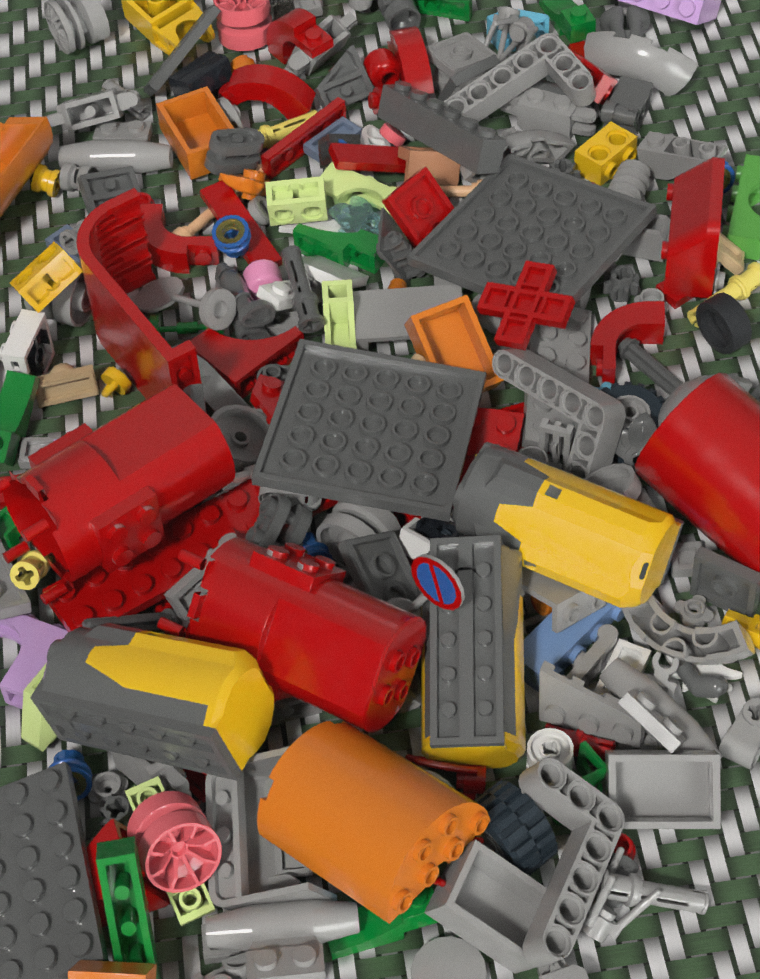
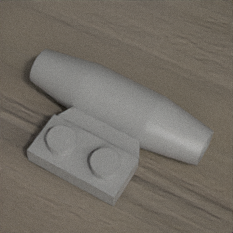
[58,120,173,174]
[599,657,723,759]
[205,899,360,979]

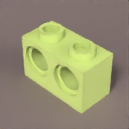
[265,176,328,226]

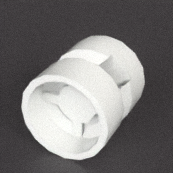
[526,728,574,770]

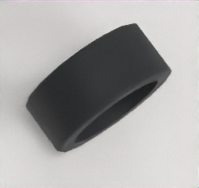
[696,292,752,354]

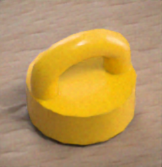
[101,367,132,398]

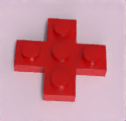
[476,260,575,351]

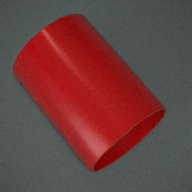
[635,372,760,573]

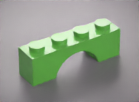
[722,154,760,261]

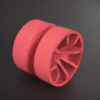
[213,0,272,51]
[127,791,222,893]

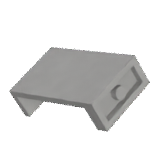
[353,284,462,351]
[522,566,606,633]

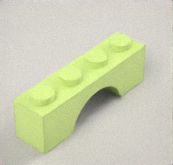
[321,162,398,225]
[322,279,357,349]

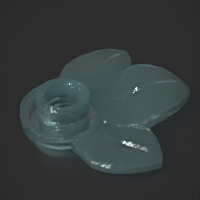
[328,196,380,235]

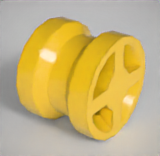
[31,164,61,197]

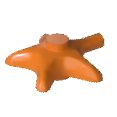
[218,168,271,200]

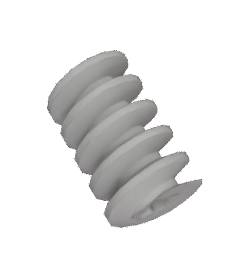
[608,159,651,200]

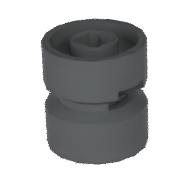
[377,0,421,30]

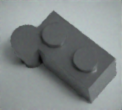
[600,76,653,136]

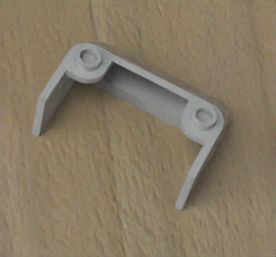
[205,746,337,910]

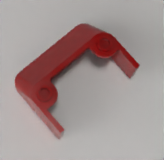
[661,157,725,298]

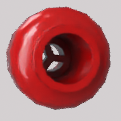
[363,48,400,89]

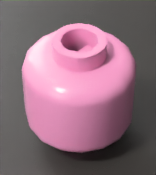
[243,259,283,301]

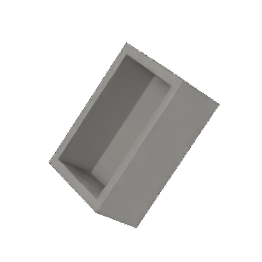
[605,750,721,829]
[424,840,561,974]

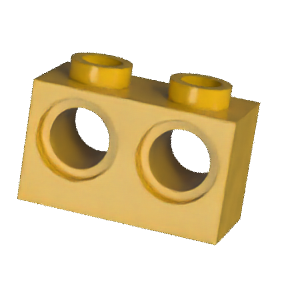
[574,121,638,186]
[10,242,82,313]

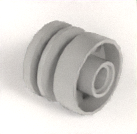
[44,0,110,55]
[24,262,92,327]

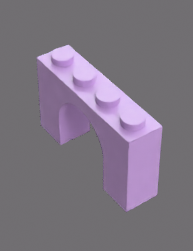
[618,0,721,25]
[0,613,68,709]

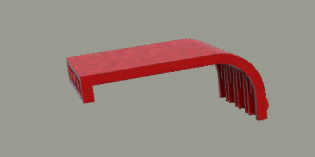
[76,188,207,413]

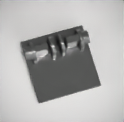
[376,207,425,288]

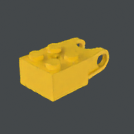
[121,0,215,58]

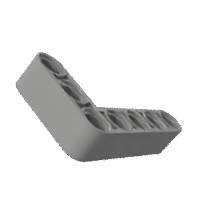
[444,33,596,122]
[492,349,626,479]
[518,758,625,967]

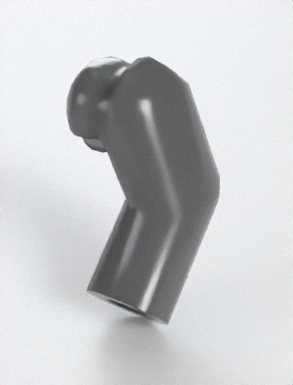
[676,662,728,698]

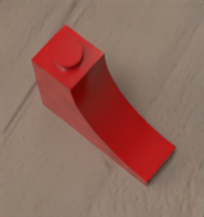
[191,326,304,399]

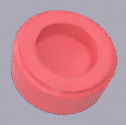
[379,122,407,147]

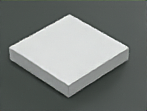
[302,255,369,288]

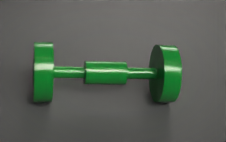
[149,315,225,336]

